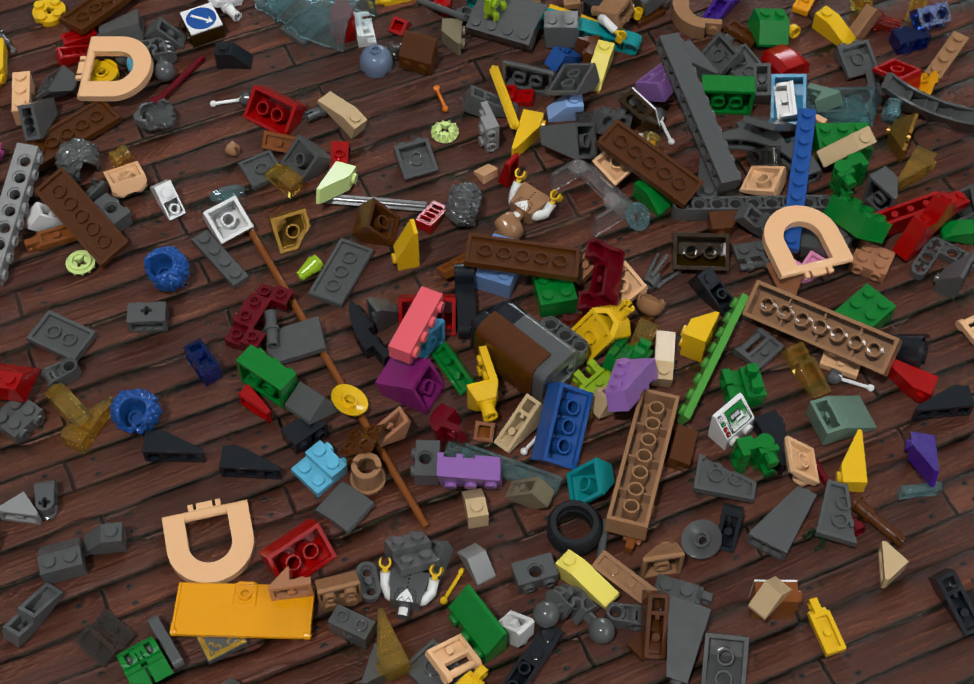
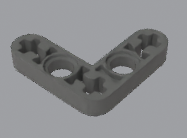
[909,237,974,280]

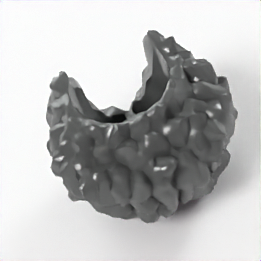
[55,138,101,183]
[444,182,482,227]

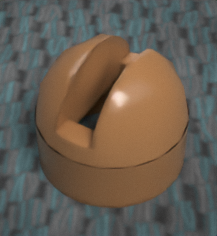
[225,141,241,157]

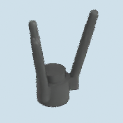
[642,253,681,290]

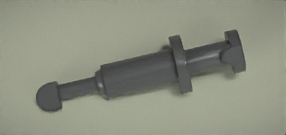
[0,30,16,54]

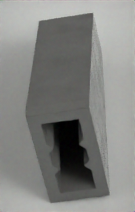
[746,486,817,562]
[666,595,711,684]

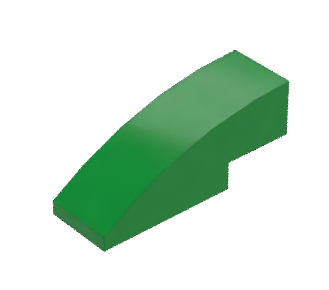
[939,219,974,245]

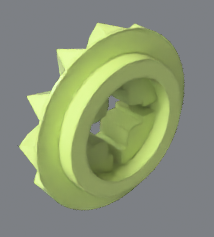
[431,120,459,143]
[66,250,96,276]

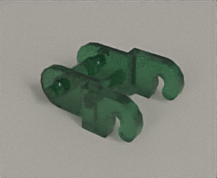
[802,528,832,552]

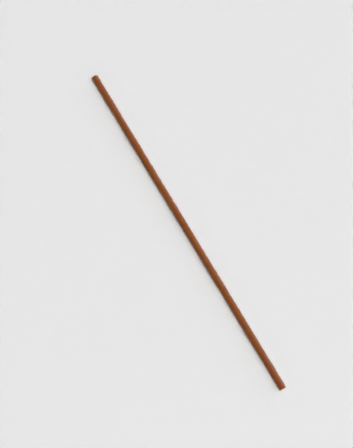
[247,228,430,530]

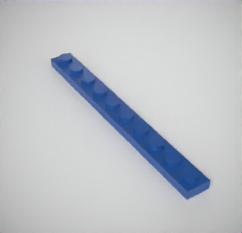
[784,107,817,254]

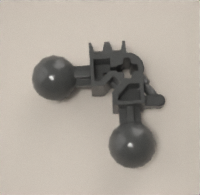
[114,37,177,82]
[533,583,615,644]

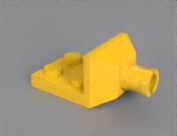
[571,299,635,363]
[467,345,498,422]

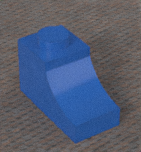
[544,46,583,73]

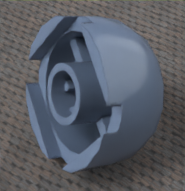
[359,44,393,78]

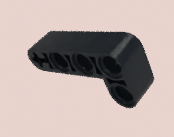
[454,263,476,338]

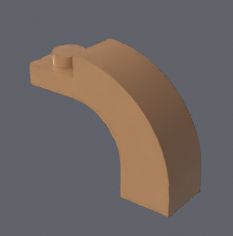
[671,0,722,40]

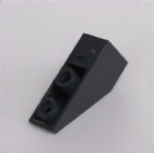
[688,266,743,318]

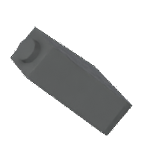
[97,9,144,40]
[17,97,58,141]

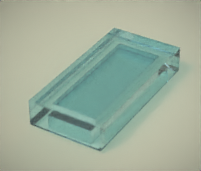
[896,482,943,499]

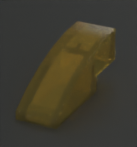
[782,341,831,399]

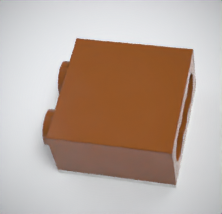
[748,580,802,619]

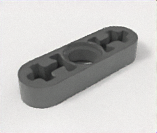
[147,615,185,671]

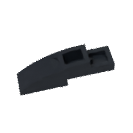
[349,300,391,367]
[502,626,564,684]

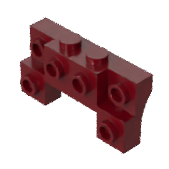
[577,238,625,314]
[224,283,295,350]

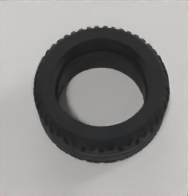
[547,500,602,556]

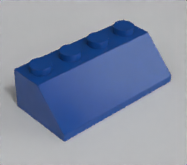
[530,382,594,470]

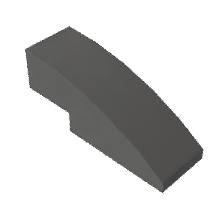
[734,203,771,238]
[3,582,63,648]

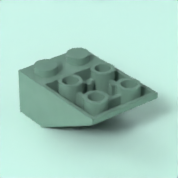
[806,395,877,446]

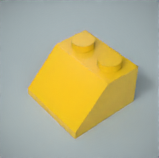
[678,311,719,363]

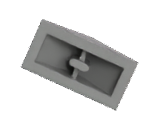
[0,491,42,525]
[457,543,496,587]

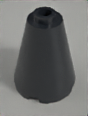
[890,333,930,370]

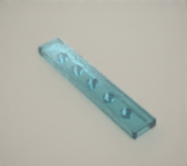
[444,441,563,497]

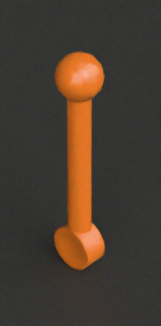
[433,85,449,112]

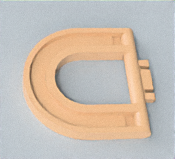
[75,36,154,101]
[762,205,853,280]
[162,498,255,583]

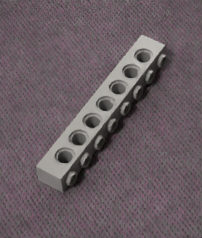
[0,143,44,287]

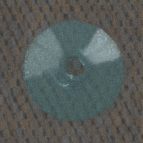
[209,185,245,202]

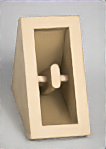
[878,541,909,588]
[748,576,792,620]

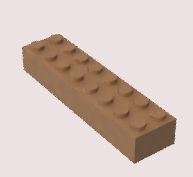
[742,279,903,377]
[605,389,680,541]

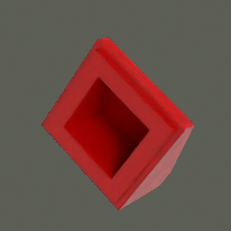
[387,16,412,37]

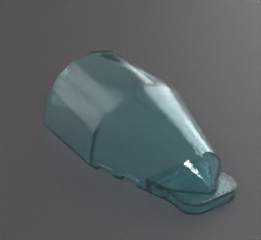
[254,0,377,52]

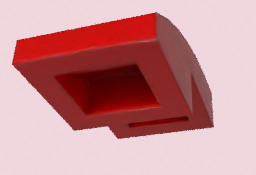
[506,85,536,106]

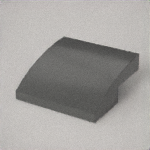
[315,481,375,534]

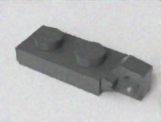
[654,573,713,606]

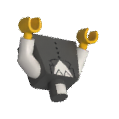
[379,557,444,620]

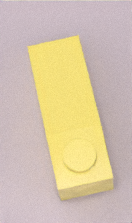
[591,40,615,94]
[555,549,619,609]

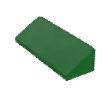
[431,341,478,396]

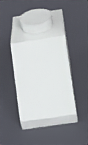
[25,202,64,232]
[498,610,535,648]

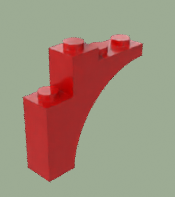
[892,190,971,261]

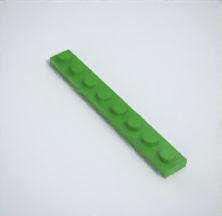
[676,293,749,425]

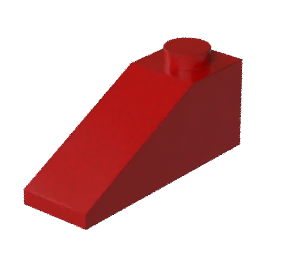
[887,359,939,403]

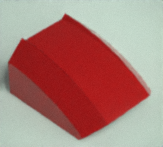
[761,44,810,74]

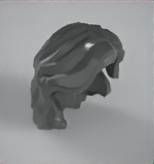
[133,99,176,132]

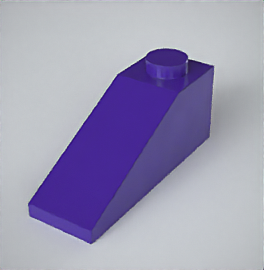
[904,432,939,487]

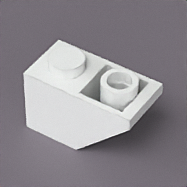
[150,180,186,221]

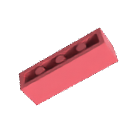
[388,286,445,364]

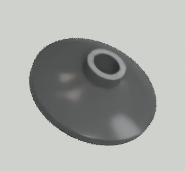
[681,519,722,560]

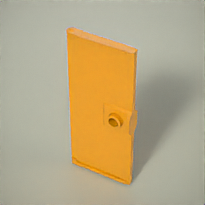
[169,581,316,640]

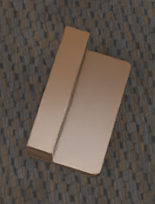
[849,4,882,40]

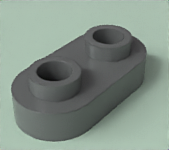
[356,561,382,603]

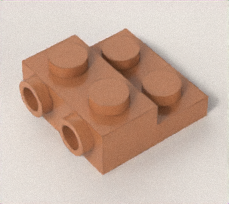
[848,240,896,284]

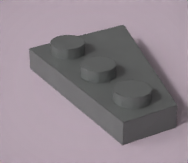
[815,479,857,547]

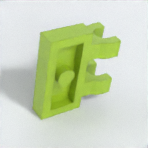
[484,0,507,22]
[572,358,612,393]

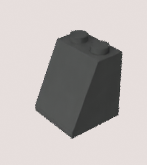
[540,123,597,159]

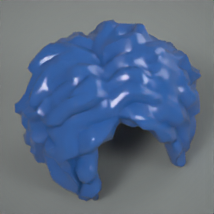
[144,246,190,292]
[110,388,162,434]

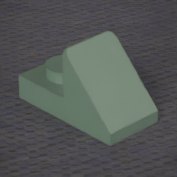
[807,83,843,113]

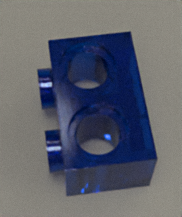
[909,1,952,32]
[183,338,222,386]

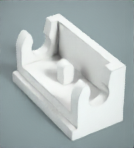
[353,11,377,48]
[774,80,797,121]

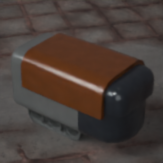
[470,301,589,404]

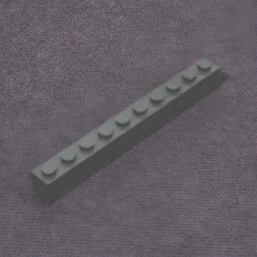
[655,32,741,192]

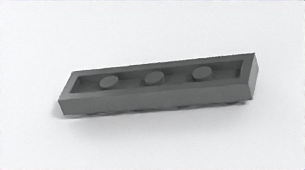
[192,230,250,290]

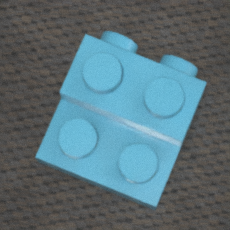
[291,440,348,498]

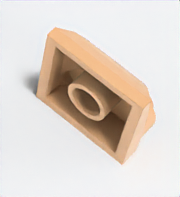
[592,151,632,186]
[103,161,147,198]
[740,165,787,196]
[617,260,649,306]
[784,436,820,487]

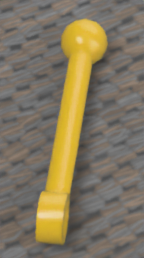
[440,567,465,605]

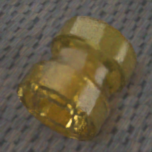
[107,144,133,168]

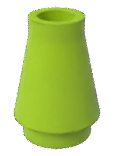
[296,255,324,281]

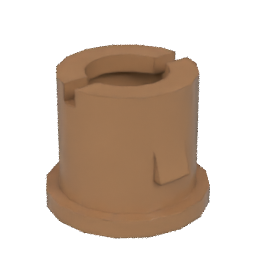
[350,452,386,496]

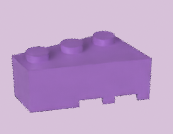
[635,62,674,102]
[605,358,658,412]
[437,452,502,490]

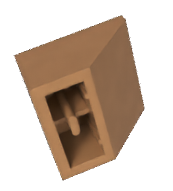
[314,570,362,612]

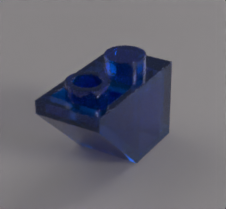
[888,26,931,56]

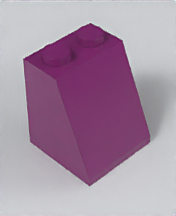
[375,357,445,414]

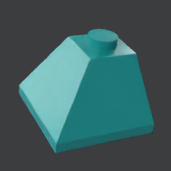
[566,457,615,503]

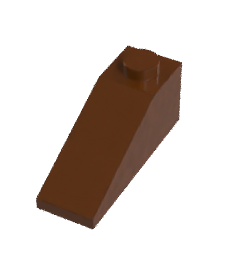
[641,590,670,659]

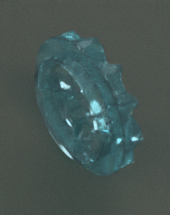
[624,202,650,231]

